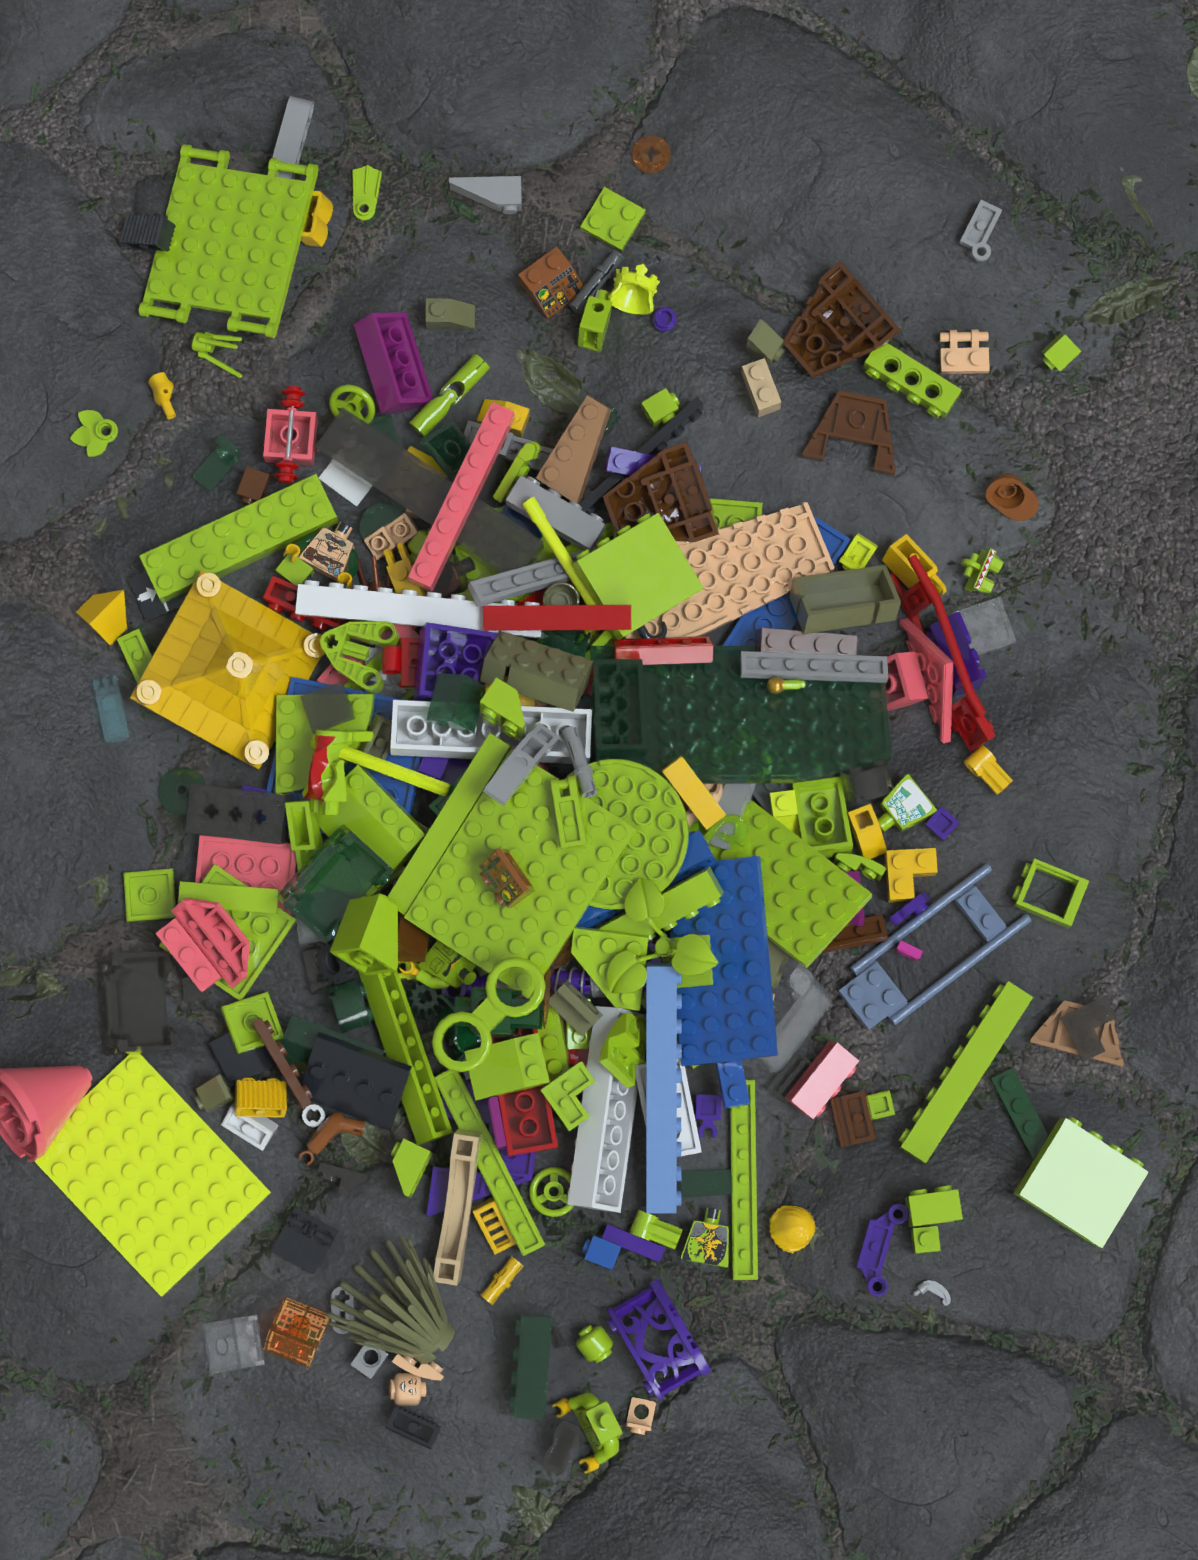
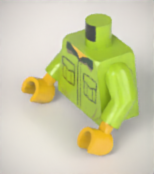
[399,940,476,989]
[552,1393,623,1474]

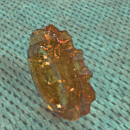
[633,135,671,173]

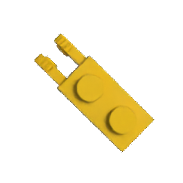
[882,534,947,595]
[383,542,427,596]

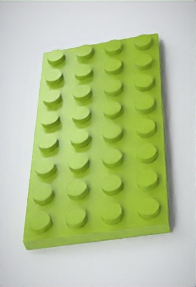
[689,779,872,969]

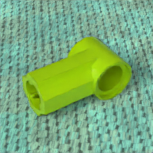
[629,1210,682,1250]

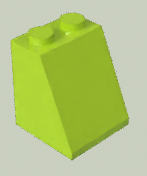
[330,894,398,975]

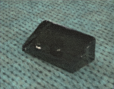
[476,457,511,509]

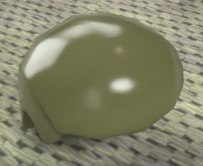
[543,582,580,605]

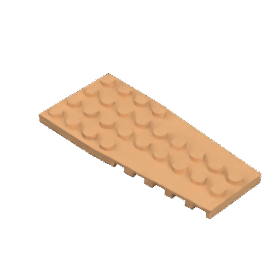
[625,502,834,639]

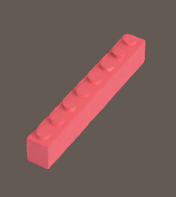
[408,402,515,592]

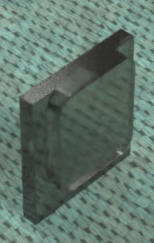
[301,681,355,734]

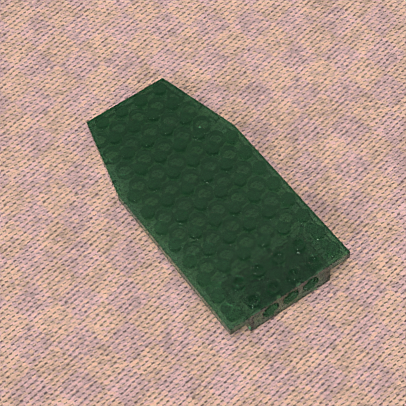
[590,646,891,784]

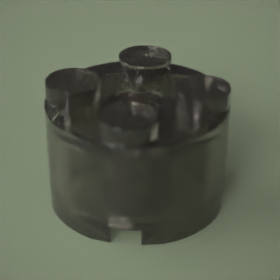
[839,754,894,802]

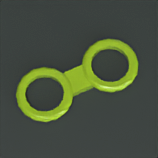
[432,957,546,1072]

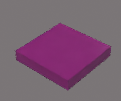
[488,1097,507,1150]

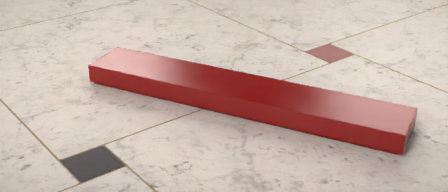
[483,605,632,631]

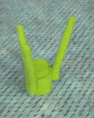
[192,332,242,378]

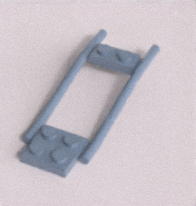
[838,863,1032,1031]

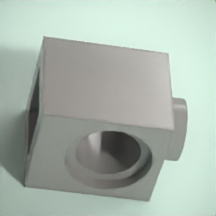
[350,1346,389,1379]

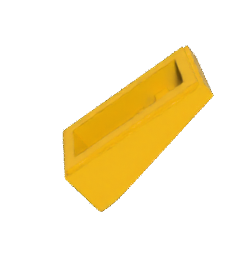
[472,1197,517,1255]

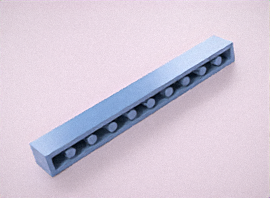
[646,962,682,1213]

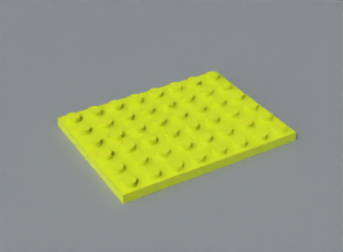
[35,1049,271,1297]

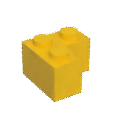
[884,848,938,903]

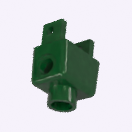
[454,988,543,1038]

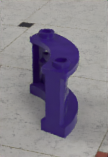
[607,1279,712,1401]

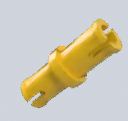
[480,1256,524,1305]

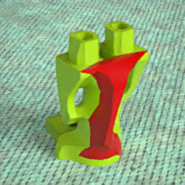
[302,729,373,815]

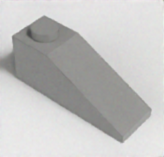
[449,176,522,214]

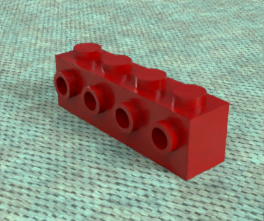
[263,576,363,640]

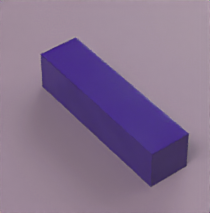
[602,1224,665,1263]

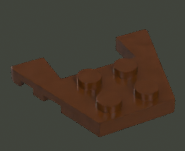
[802,390,896,476]

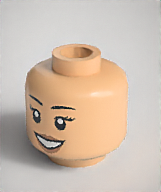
[389,1373,426,1406]

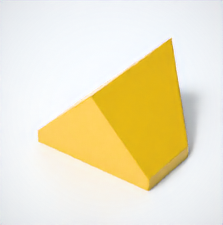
[76,590,127,646]

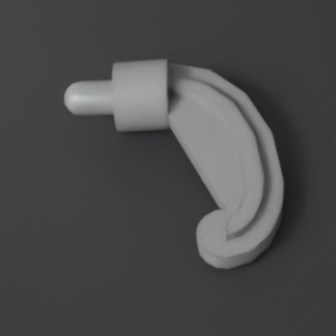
[913,1280,951,1306]

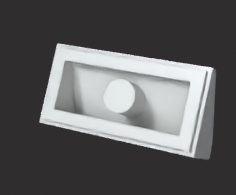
[221,1102,278,1151]

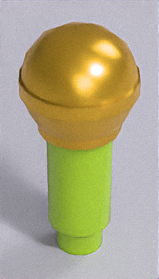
[767,677,805,694]

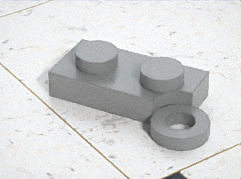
[959,200,1002,262]

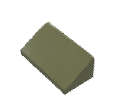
[358,713,392,760]

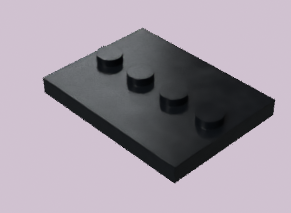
[301,1032,412,1130]

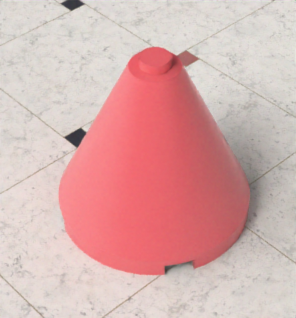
[0,1065,92,1162]

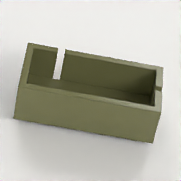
[789,565,901,634]
[480,631,593,712]

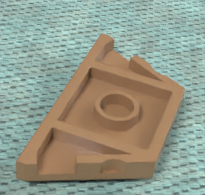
[1029,1000,1124,1067]

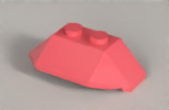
[171,898,250,989]

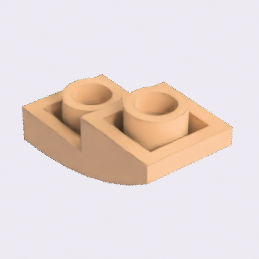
[364,513,419,560]
[392,1354,445,1381]

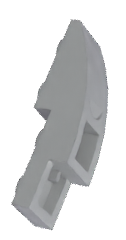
[483,723,560,806]

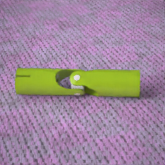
[409,354,490,438]

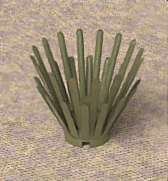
[326,1235,455,1364]

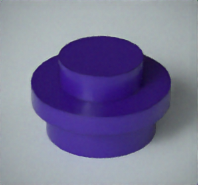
[653,307,677,332]

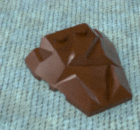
[783,261,901,378]
[603,441,719,542]

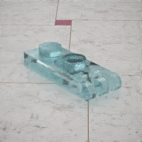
[93,675,130,744]

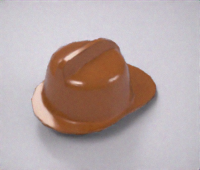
[986,473,1039,521]

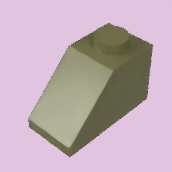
[426,298,475,330]
[746,319,785,366]
[194,1074,235,1113]

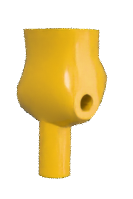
[148,372,176,419]

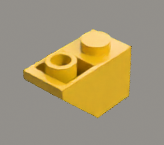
[847,804,887,859]

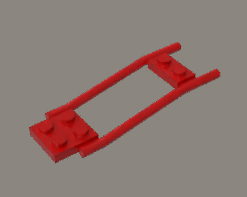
[890,554,996,752]

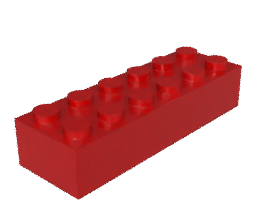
[491,1011,558,1157]

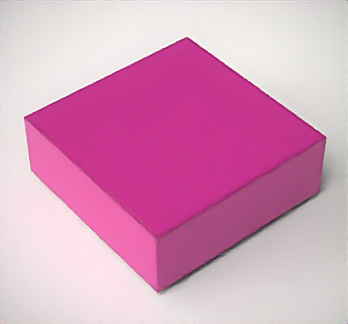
[895,940,923,962]

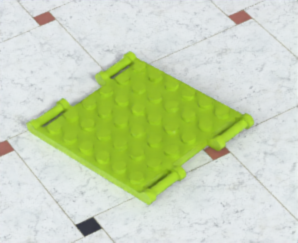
[139,144,318,338]

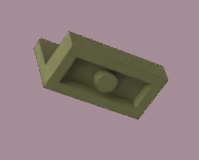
[547,980,603,1035]

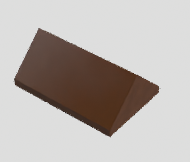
[387,896,430,962]

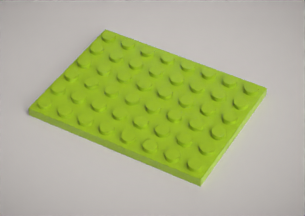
[404,749,638,999]

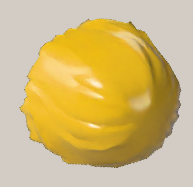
[769,1206,816,1253]

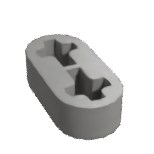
[331,1287,355,1334]

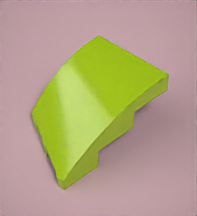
[599,1013,646,1088]

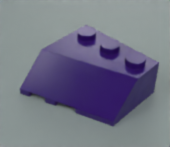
[926,611,987,698]
[413,622,499,703]

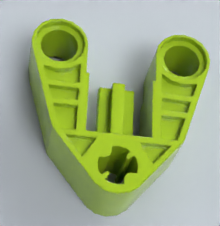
[320,621,400,694]

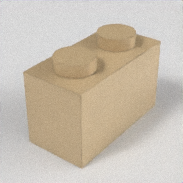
[741,358,782,417]

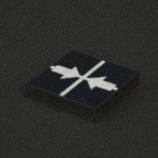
[127,570,187,622]

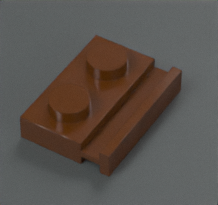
[830,1091,877,1147]

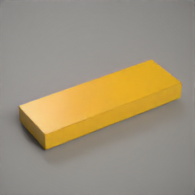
[661,755,726,830]

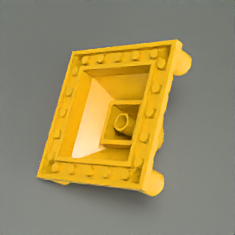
[130,570,325,770]

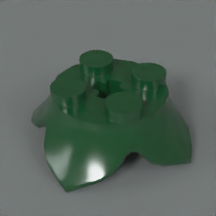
[436,994,481,1062]

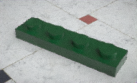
[990,1068,1049,1161]

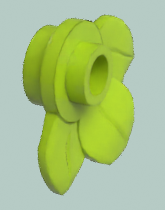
[70,410,118,457]

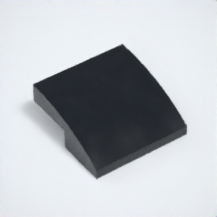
[208,1033,276,1088]

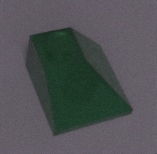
[420,420,472,480]

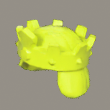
[607,263,660,315]

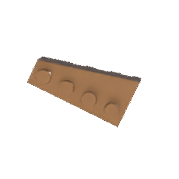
[536,395,612,504]

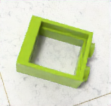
[1012,858,1089,929]

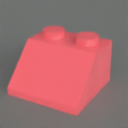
[865,652,928,714]

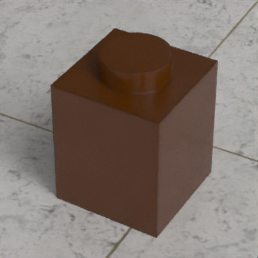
[237,467,271,506]

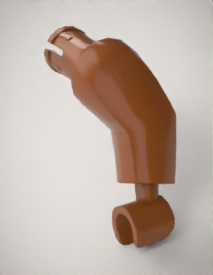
[299,1112,365,1165]

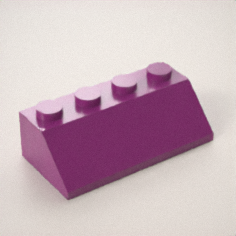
[354,312,433,414]

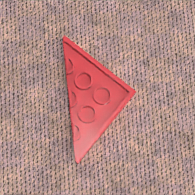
[899,618,954,744]

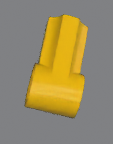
[964,745,1013,795]

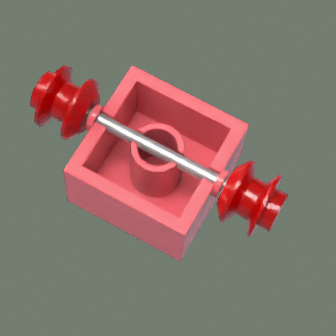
[263,386,318,484]

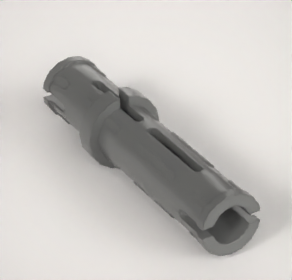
[569,250,624,314]

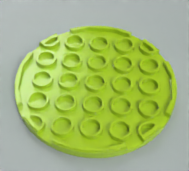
[565,759,689,910]

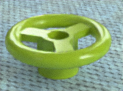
[329,385,375,428]
[529,1167,574,1217]

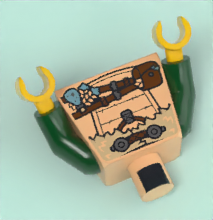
[283,521,358,589]

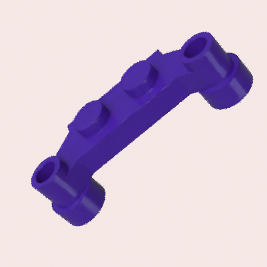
[856,1204,909,1297]

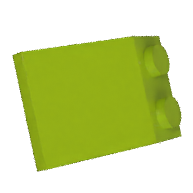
[792,777,853,858]
[464,1033,550,1101]

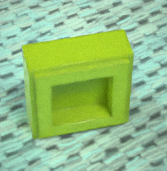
[867,1090,895,1120]

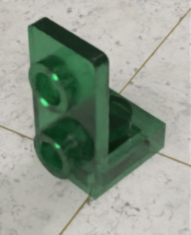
[193,434,242,491]

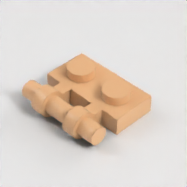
[940,329,990,374]

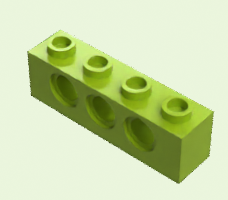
[863,343,962,419]

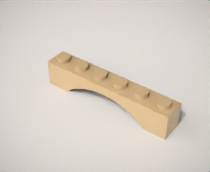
[434,1129,482,1286]

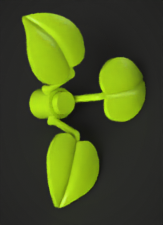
[607,878,719,994]

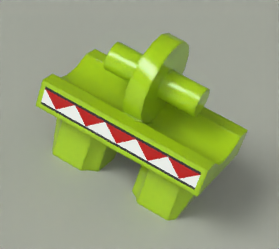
[960,548,1004,594]

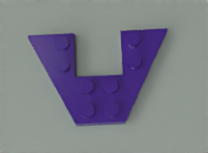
[426,1068,536,1217]

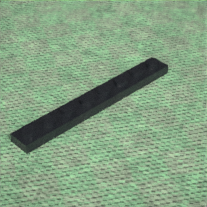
[579,397,703,515]

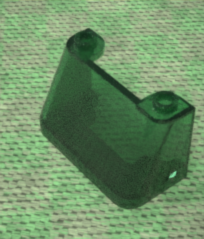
[277,825,393,943]

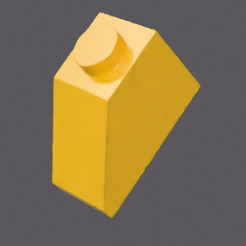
[476,399,530,438]

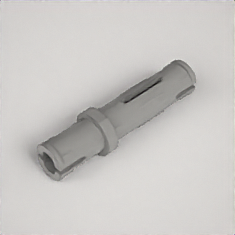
[562,726,598,798]

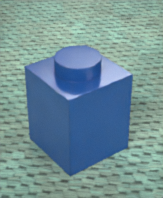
[582,1236,621,1270]

